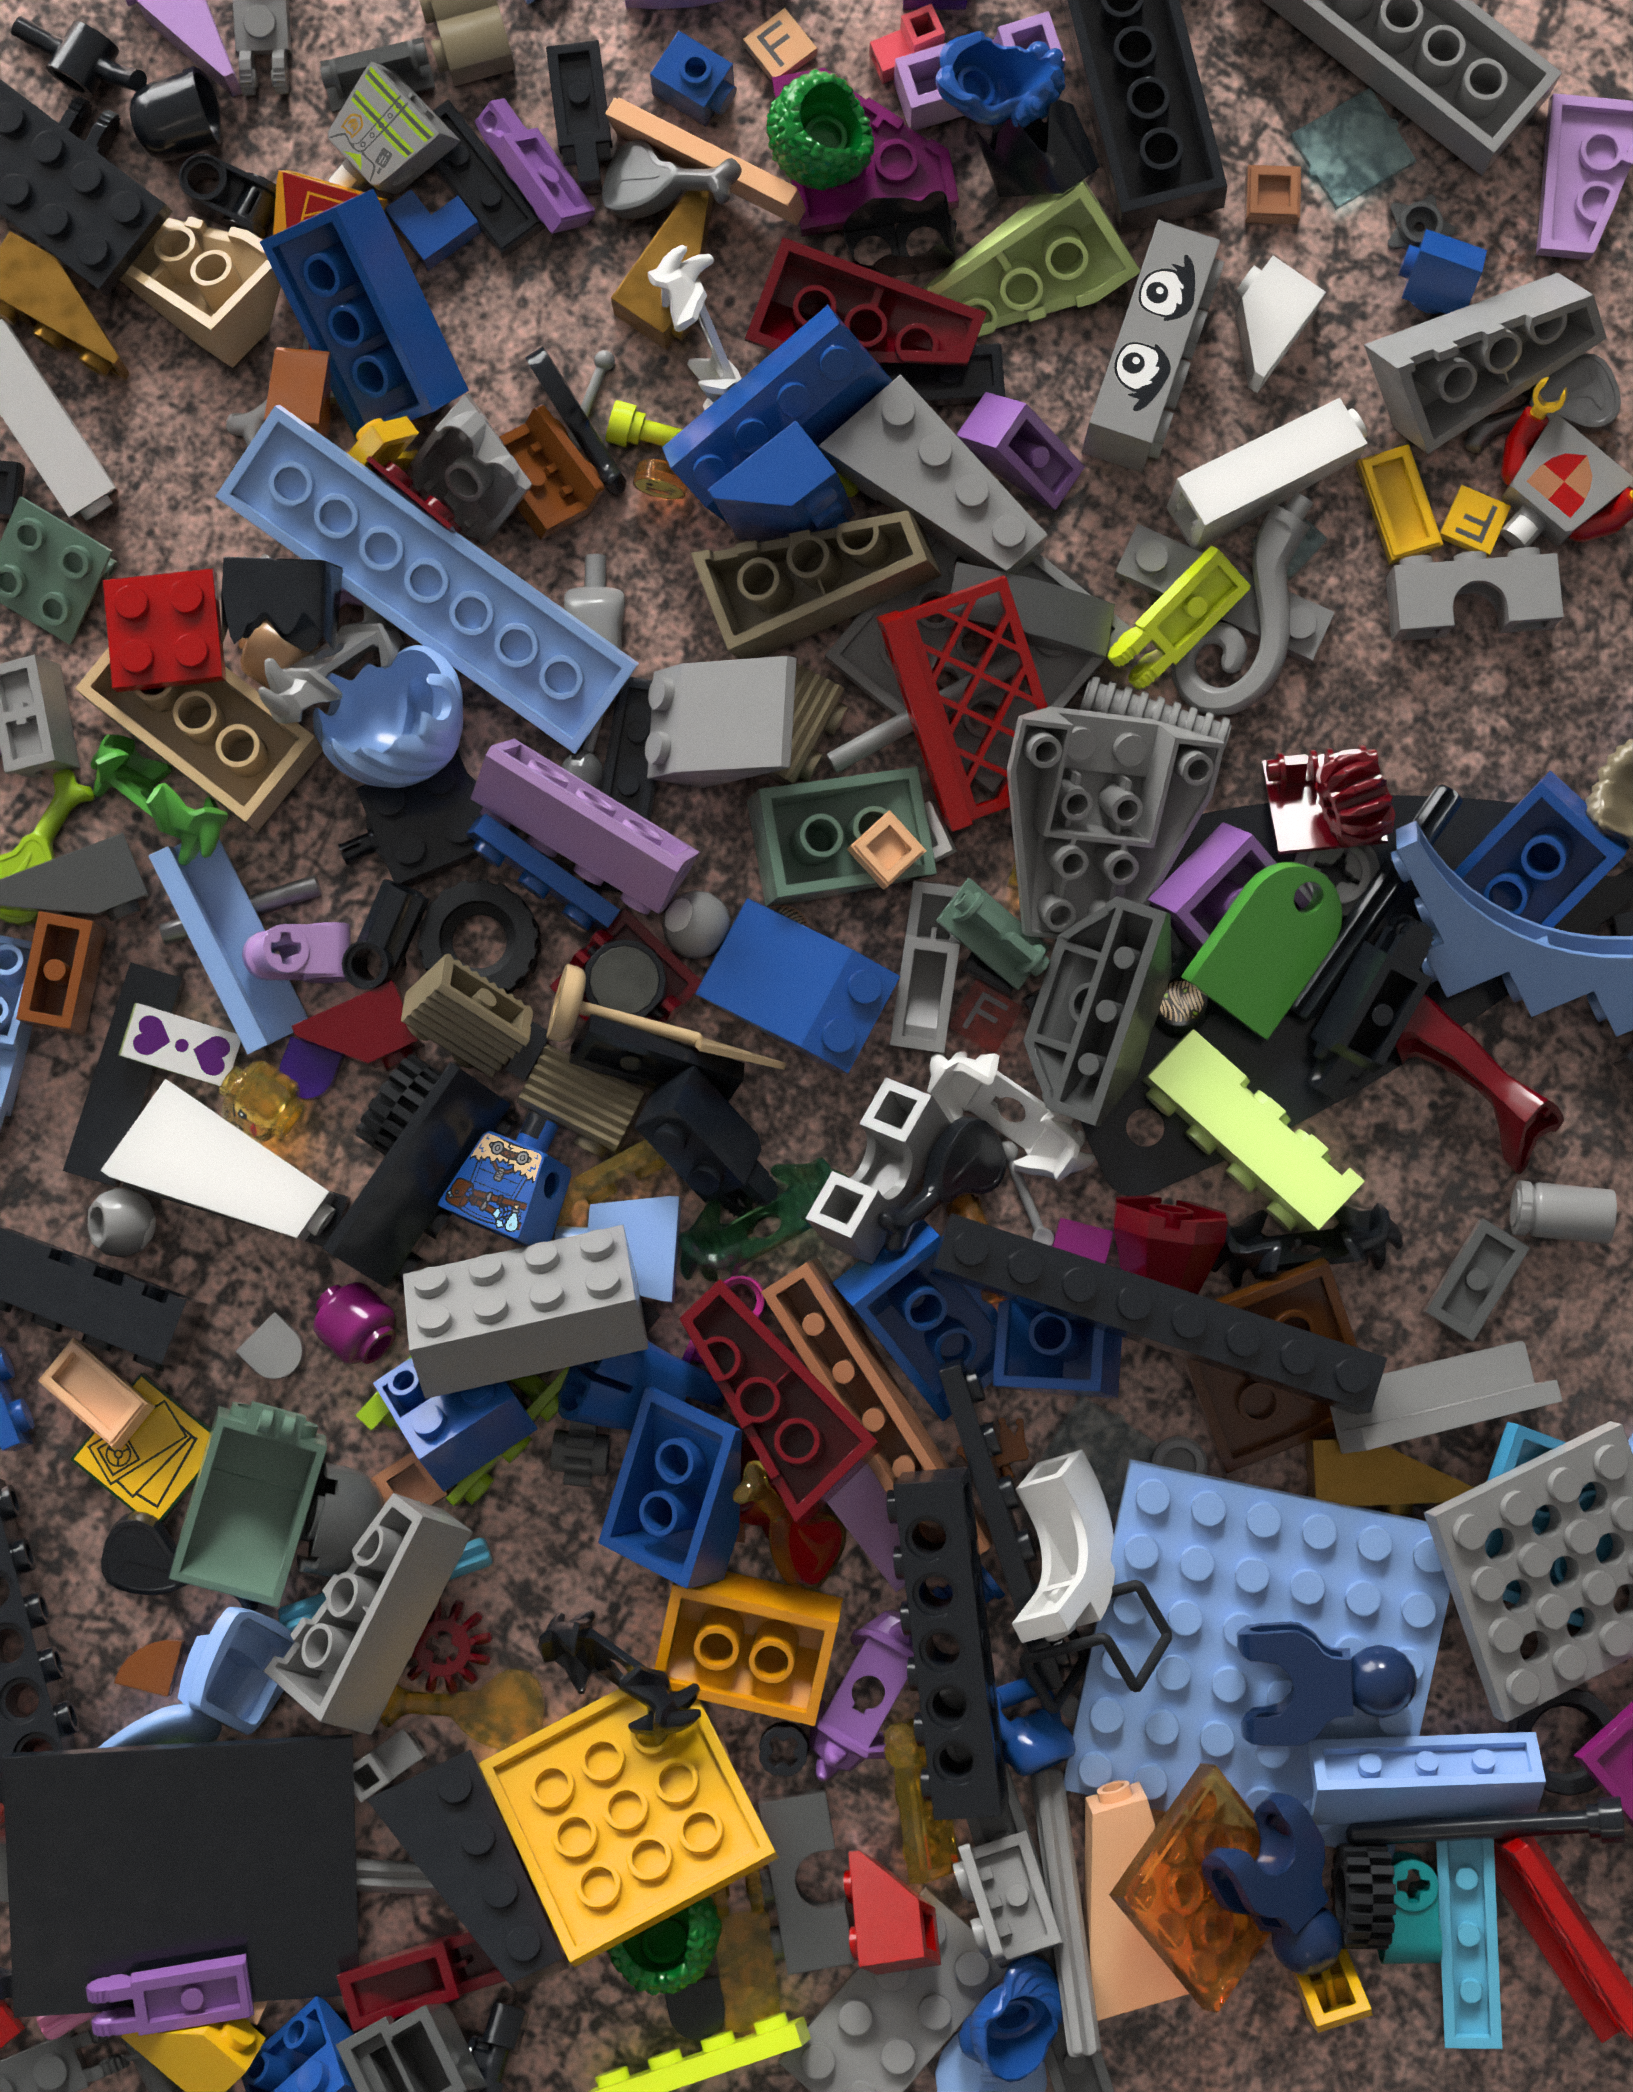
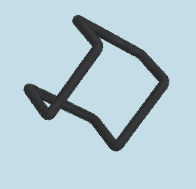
[1019,1580,1172,1714]

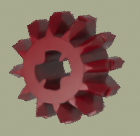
[1315,751,1396,848]
[407,1598,493,1694]

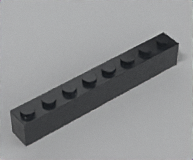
[930,1213,1387,1415]

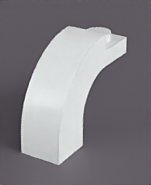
[1012,1450,1115,1643]

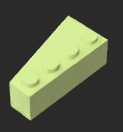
[1142,1029,1365,1231]

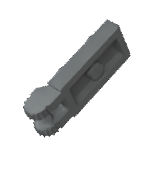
[0,2027,130,2092]

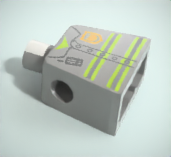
[328,61,460,194]

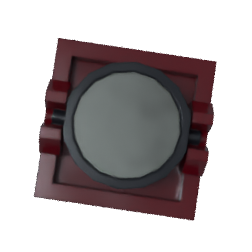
[549,908,701,1024]

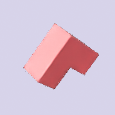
[869,3,945,84]

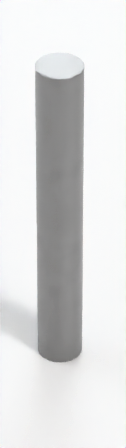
[159,875,322,945]

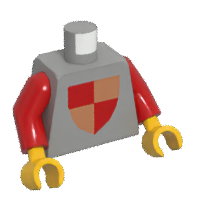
[1500,377,1633,549]

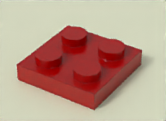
[103,568,226,693]

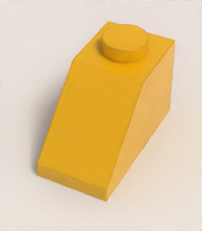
[121,2018,266,2092]

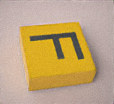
[1440,485,1511,558]

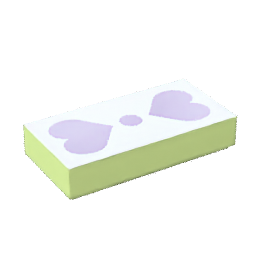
[118,1003,241,1088]

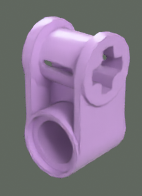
[242,922,351,983]

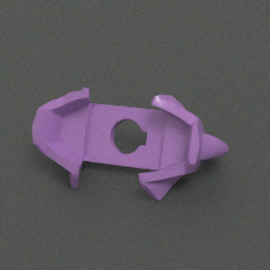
[809,1610,914,1781]

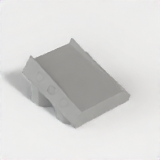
[410,393,532,547]

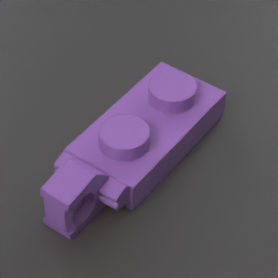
[474,98,596,234]

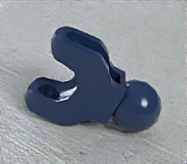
[1236,1621,1418,1746]
[1201,1792,1343,1976]

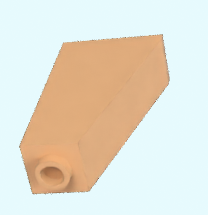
[1083,1780,1201,2021]

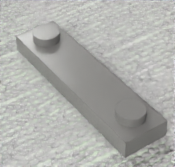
[1114,523,1335,665]

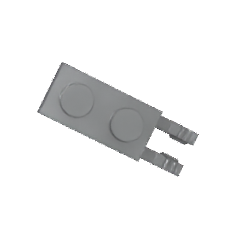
[233,0,292,96]

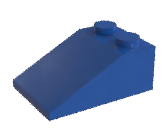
[1454,770,1630,928]
[694,898,900,1073]
[832,1220,998,1421]
[598,1386,742,1589]

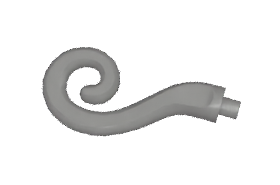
[1171,492,1314,716]

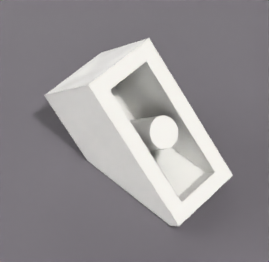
[1236,256,1326,393]

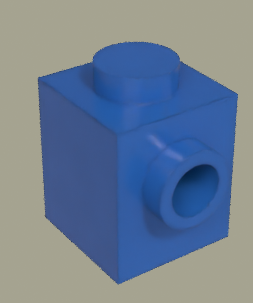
[650,31,737,127]
[1398,229,1487,314]

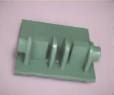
[0,496,118,645]

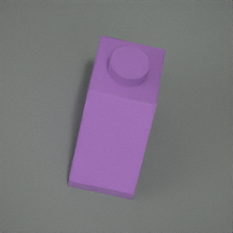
[956,392,1085,510]

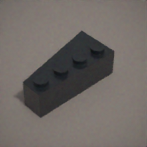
[0,1225,207,1372]
[366,1750,569,1993]

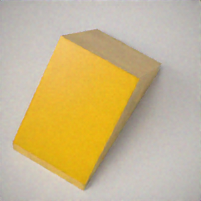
[1292,1949,1373,2033]

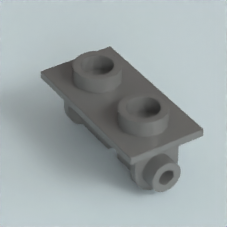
[320,37,436,113]

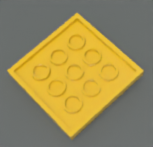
[478,1689,779,1968]

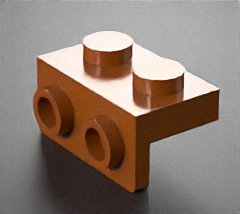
[499,404,605,540]

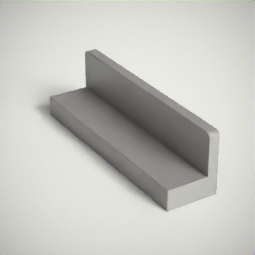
[1330,1341,1562,1454]

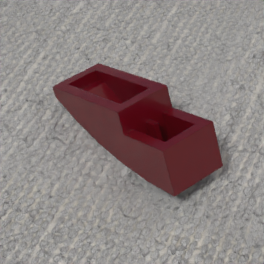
[337,1929,507,2031]

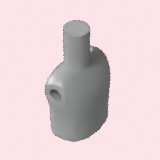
[564,554,625,651]

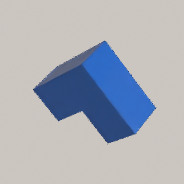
[384,189,481,271]

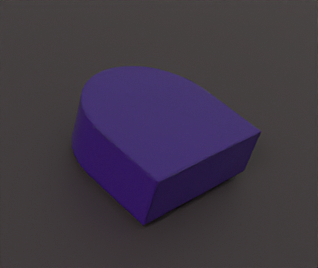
[279,1037,344,1100]

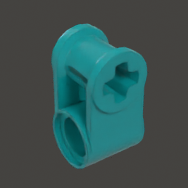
[1377,1850,1442,1964]

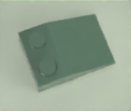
[747,766,937,907]

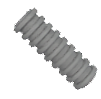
[1079,675,1232,752]

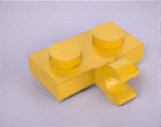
[346,416,419,472]

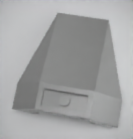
[1007,706,1225,939]

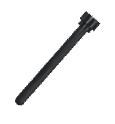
[1346,1796,1625,1846]

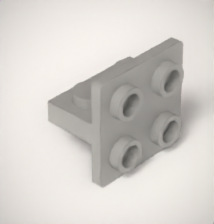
[953,1830,1063,1969]

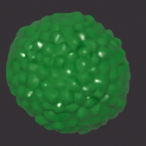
[766,69,875,191]
[606,1896,722,1996]

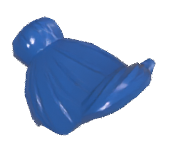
[958,1955,1064,2083]

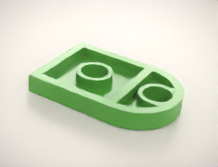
[1181,862,1342,1040]

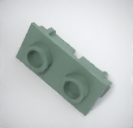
[936,878,1050,990]

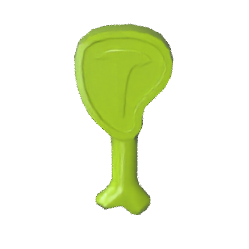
[0,769,95,927]

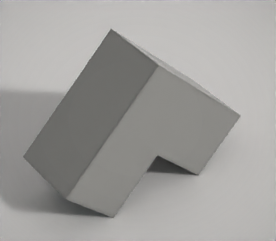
[353,1725,427,1803]

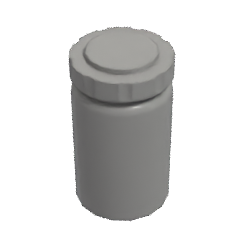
[1510,1180,1617,1244]

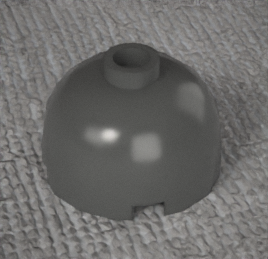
[297,1462,384,1576]

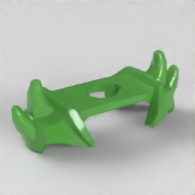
[90,734,228,866]

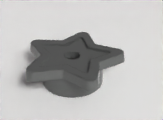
[1388,194,1456,249]

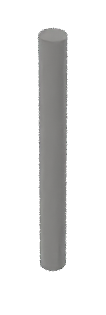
[826,650,1020,773]

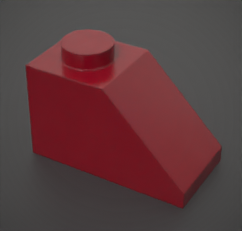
[291,981,425,1071]

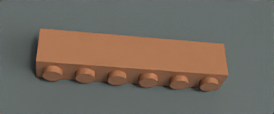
[761,1258,994,1580]

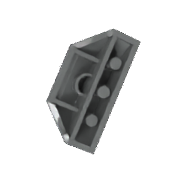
[1023,896,1172,1127]

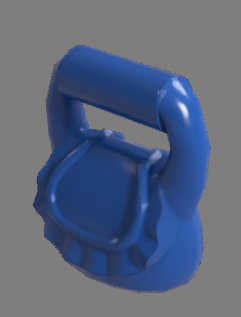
[996,1677,1076,1777]

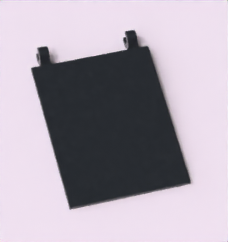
[0,1734,359,2018]

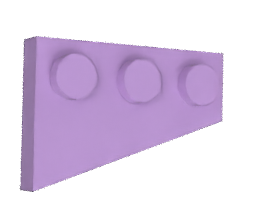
[1536,93,1633,260]

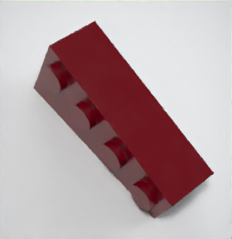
[679,1279,883,1527]

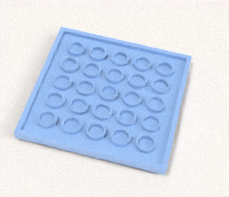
[1063,1459,1450,1860]

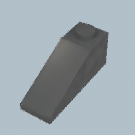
[0,833,148,922]

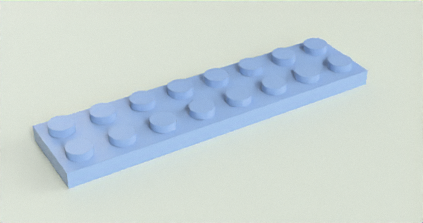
[215,405,639,754]

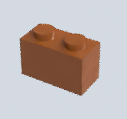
[16,911,107,1036]

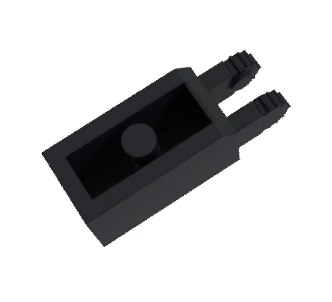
[634,1066,779,1218]

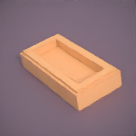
[38,1337,155,1450]

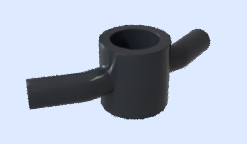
[11,16,147,98]

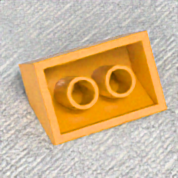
[654,1571,843,1726]

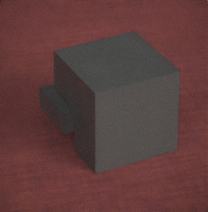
[336,2003,488,2092]

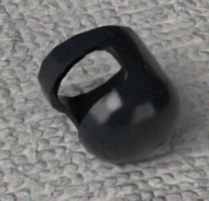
[129,66,222,161]

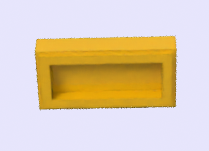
[1355,444,1443,565]

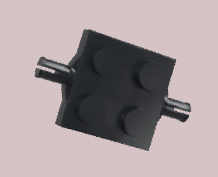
[338,749,483,886]

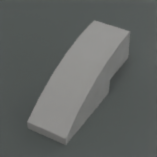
[890,879,961,1053]

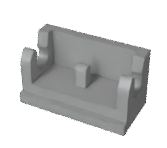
[0,654,80,778]

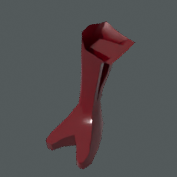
[1395,994,1564,1175]

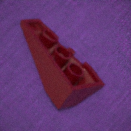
[745,237,987,366]

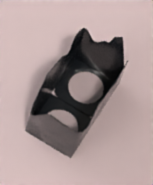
[975,100,1100,197]
[843,191,957,277]
[221,557,343,652]

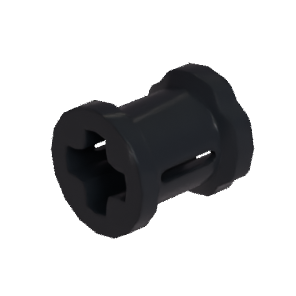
[759,1721,809,1777]

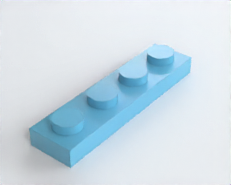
[1436,1839,1502,2049]

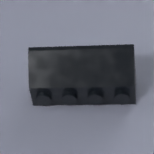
[322,1062,517,1290]

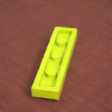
[588,2012,811,2092]

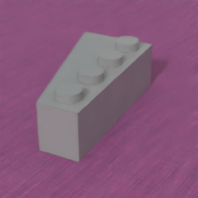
[1364,273,1607,454]
[818,374,1048,575]
[263,1493,473,1735]

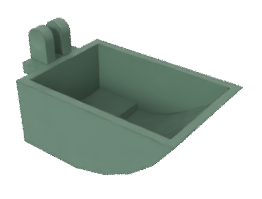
[169,1401,327,1608]

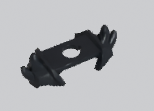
[1211,1203,1403,1288]
[538,1610,701,1744]

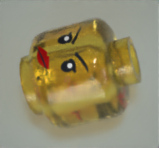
[218,1060,305,1142]

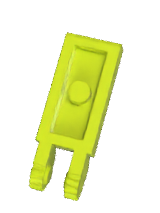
[1107,545,1251,690]

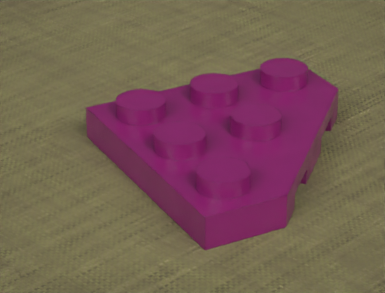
[772,68,959,237]

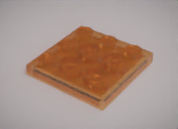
[1109,1763,1271,2013]

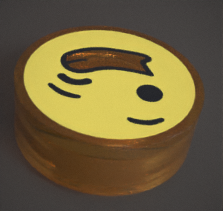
[633,459,687,500]

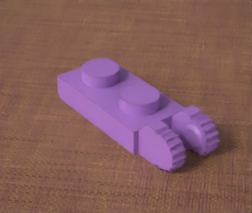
[86,1954,254,2037]

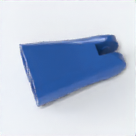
[557,1340,725,1431]

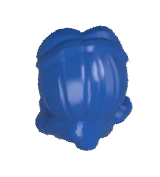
[935,31,1066,128]

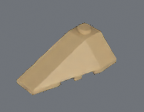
[120,216,281,368]

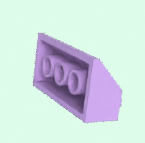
[470,739,700,915]

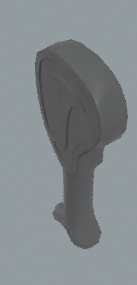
[602,140,742,219]

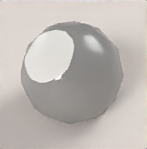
[662,890,732,959]
[87,1188,156,1258]

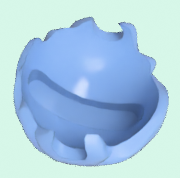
[313,645,463,788]

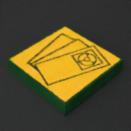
[70,1373,211,1523]

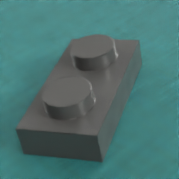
[1422,1218,1530,1342]

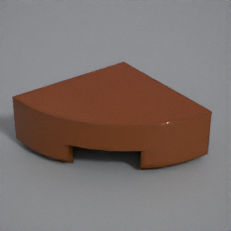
[114,1639,186,1697]

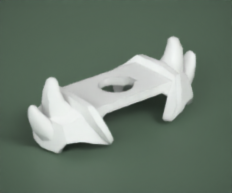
[648,245,742,411]
[927,1051,1095,1182]

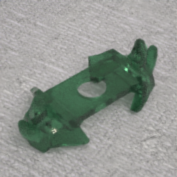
[678,1157,850,1283]

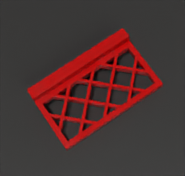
[876,575,1048,832]
[1494,1836,1633,2044]

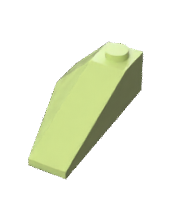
[922,180,1141,337]

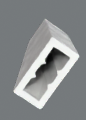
[0,319,117,521]
[1166,398,1368,550]
[100,1079,336,1241]

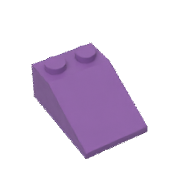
[1147,822,1310,953]

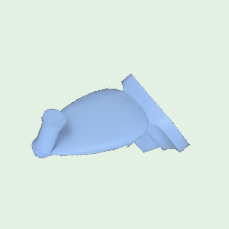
[98,1607,295,1748]

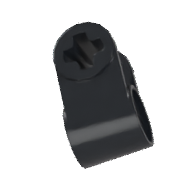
[178,153,276,240]

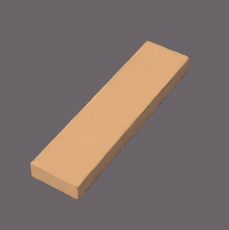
[605,97,806,226]

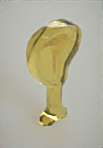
[380,1668,546,1750]

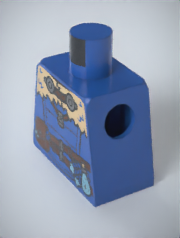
[438,1112,571,1247]

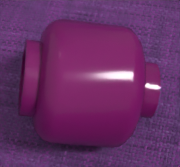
[313,1282,396,1364]

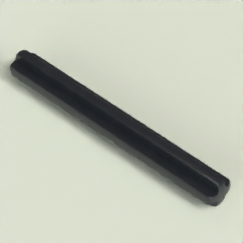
[1290,784,1463,1020]

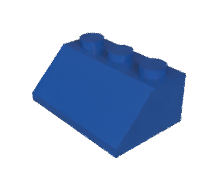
[707,421,855,542]

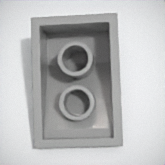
[645,656,797,788]

